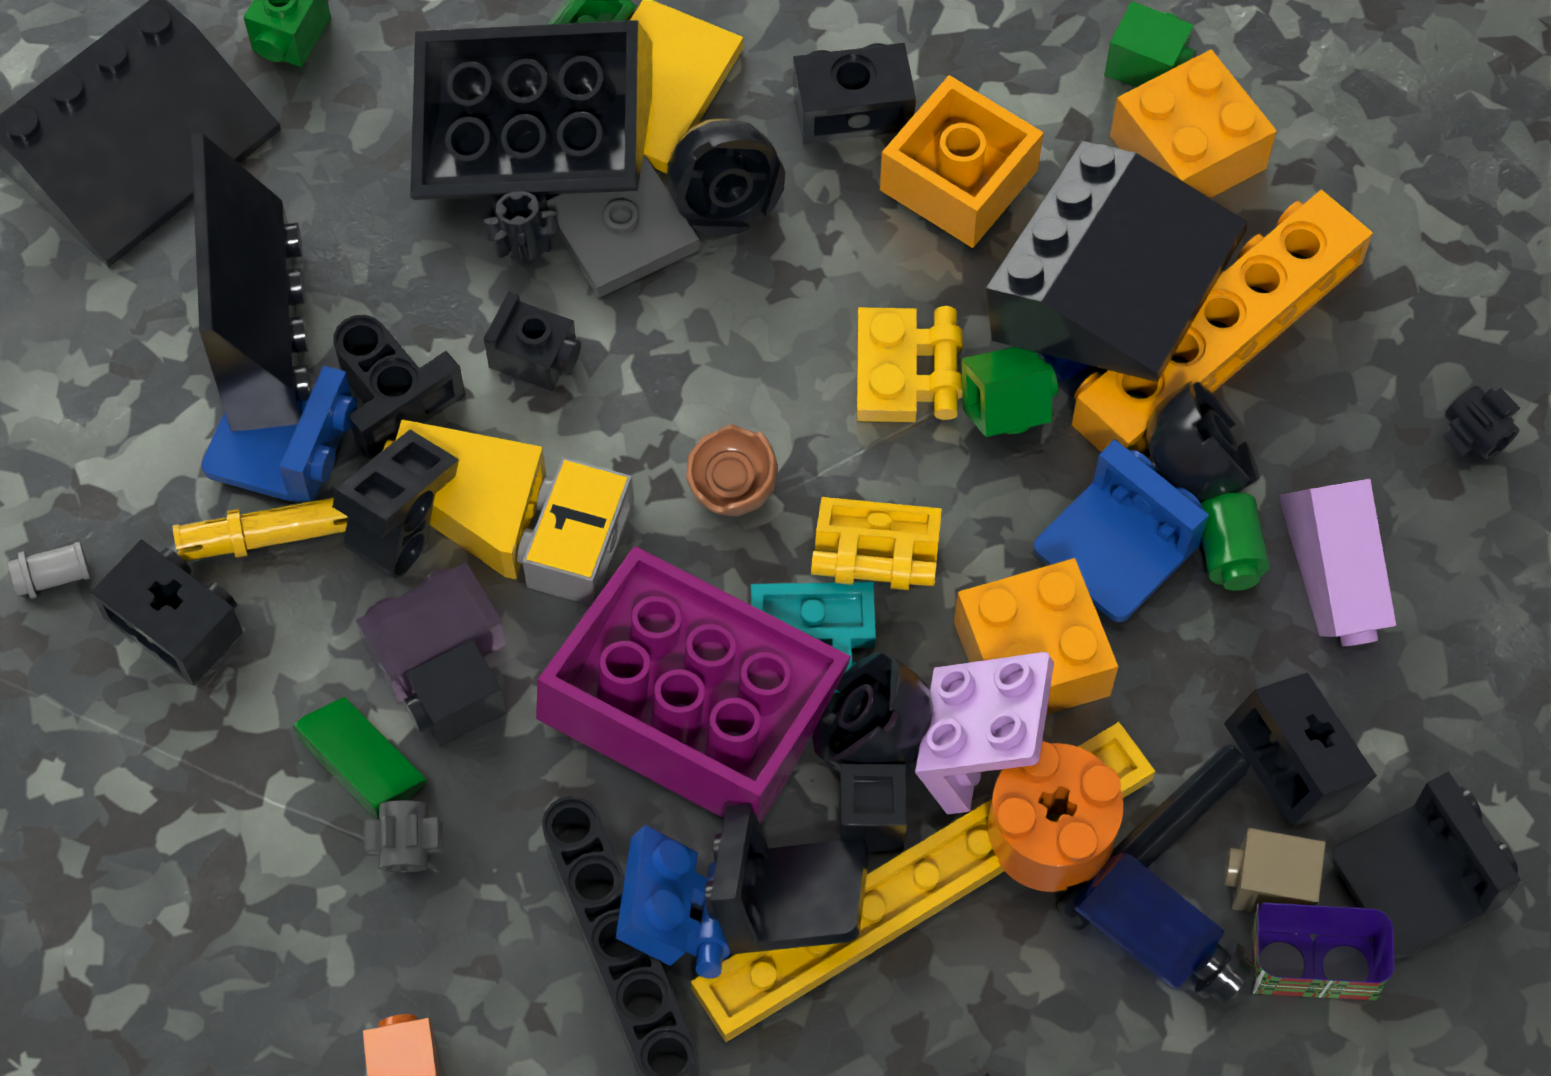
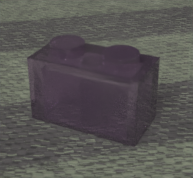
[356,562,506,703]

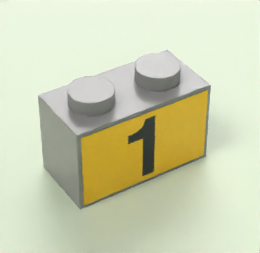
[517,457,634,606]

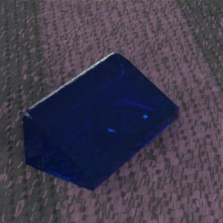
[1075,853,1225,989]

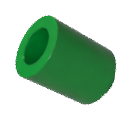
[1201,493,1270,591]

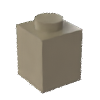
[1223,828,1326,914]

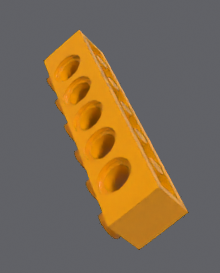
[1072,189,1373,454]

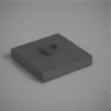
[546,155,700,298]

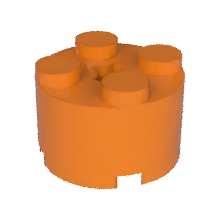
[987,741,1123,892]

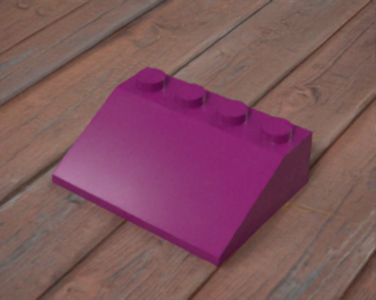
[536,546,851,825]

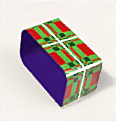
[1252,903,1394,1001]

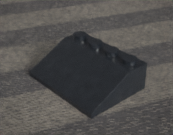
[0,0,281,268]
[410,20,653,200]
[191,134,312,432]
[986,141,1247,382]

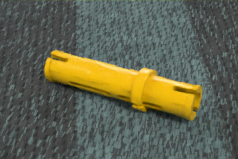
[173,497,348,562]

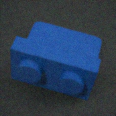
[202,365,357,504]
[1033,439,1209,622]

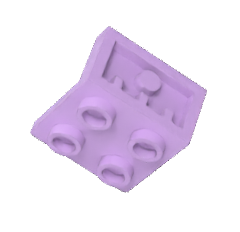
[915,652,1054,814]

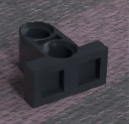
[333,315,466,460]
[332,430,459,578]

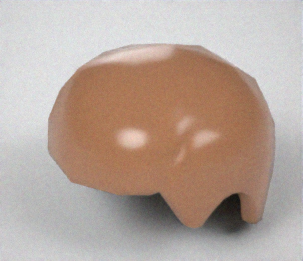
[686,424,778,517]

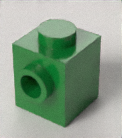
[243,0,331,67]
[1104,1,1197,87]
[961,347,1058,437]

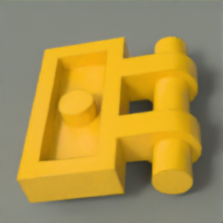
[857,306,963,422]
[811,497,942,590]

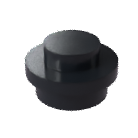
[1193,941,1253,1004]

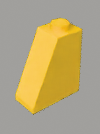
[383,420,547,580]

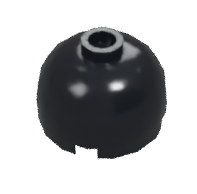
[667,117,785,236]
[1145,381,1259,503]
[812,653,934,773]

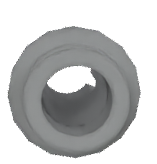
[7,541,90,599]

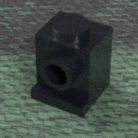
[484,291,581,391]

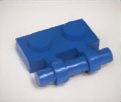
[616,825,730,978]

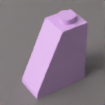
[1279,479,1397,647]

